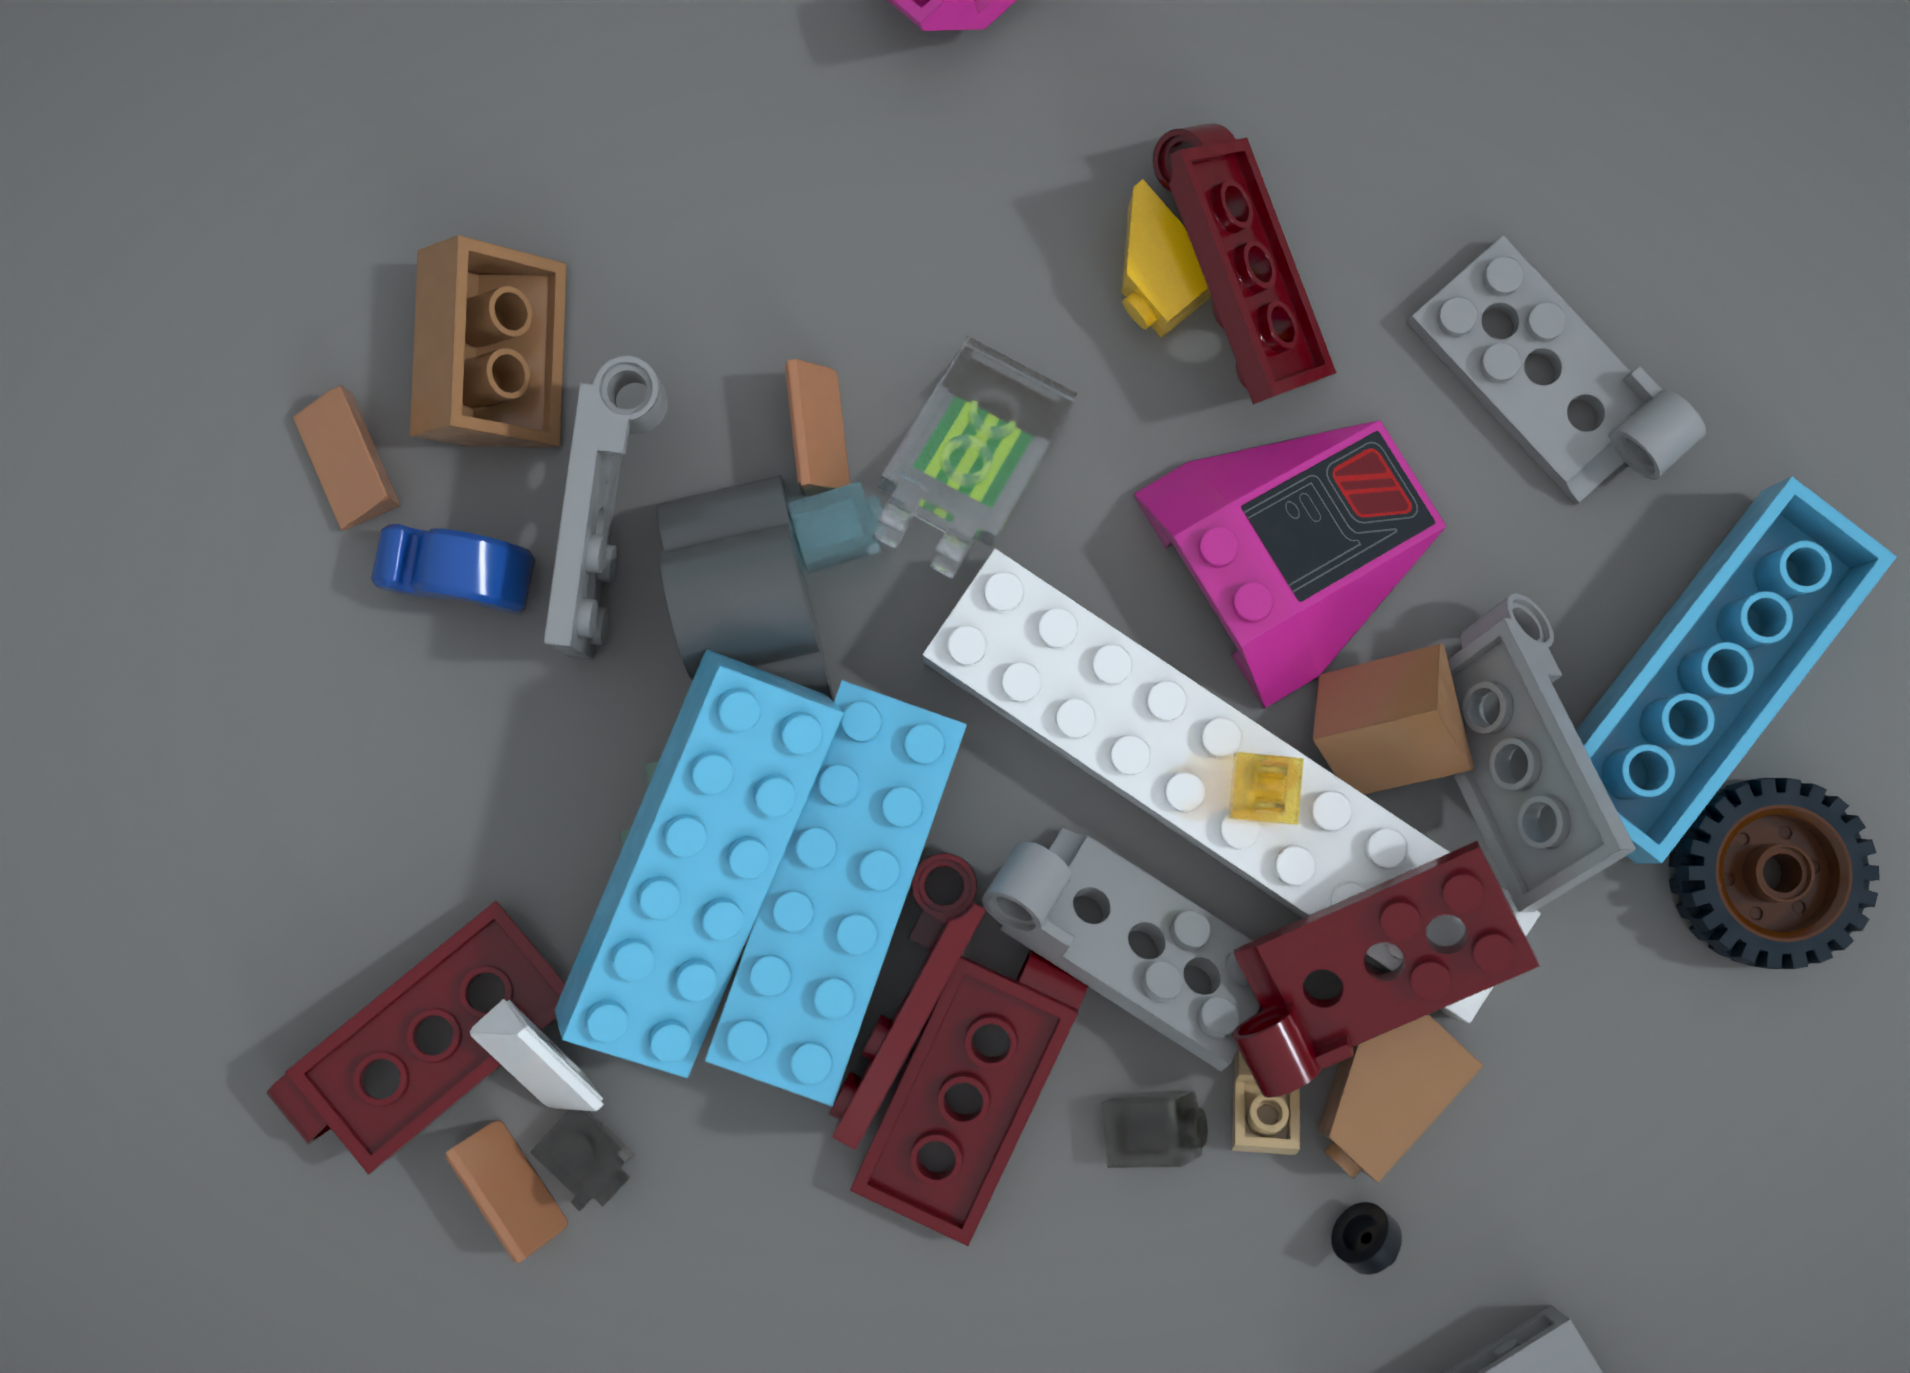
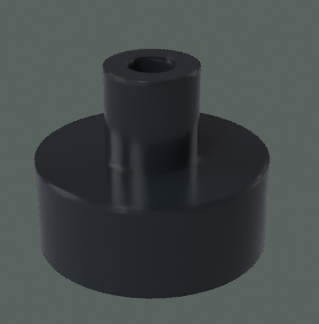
[1331,1202,1402,1275]

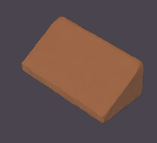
[785,359,850,497]
[293,385,401,531]
[445,1120,568,1264]

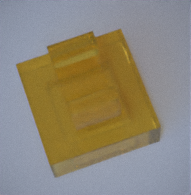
[1228,752,1304,825]

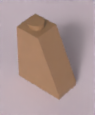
[1318,1014,1484,1183]

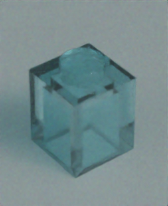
[787,481,889,574]

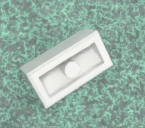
[470,999,604,1111]

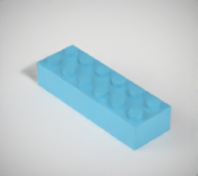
[1576,476,1897,864]
[554,649,844,1078]
[705,680,967,1106]

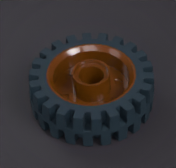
[1668,778,1880,969]

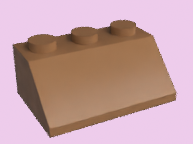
[410,235,567,448]

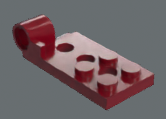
[1153,123,1336,405]
[1232,840,1540,1098]
[828,853,986,1150]
[266,901,566,1174]
[850,949,1088,1246]

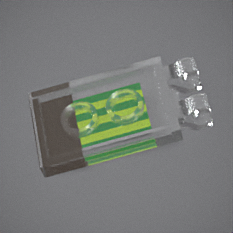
[873,336,1078,579]

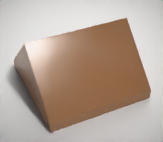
[1313,643,1475,794]

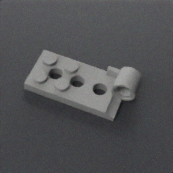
[1406,235,1706,505]
[544,356,668,660]
[1448,593,1636,913]
[982,827,1260,1071]

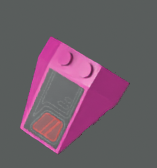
[1133,420,1446,709]

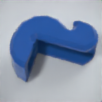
[371,524,535,614]

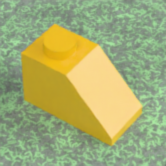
[1121,179,1212,338]

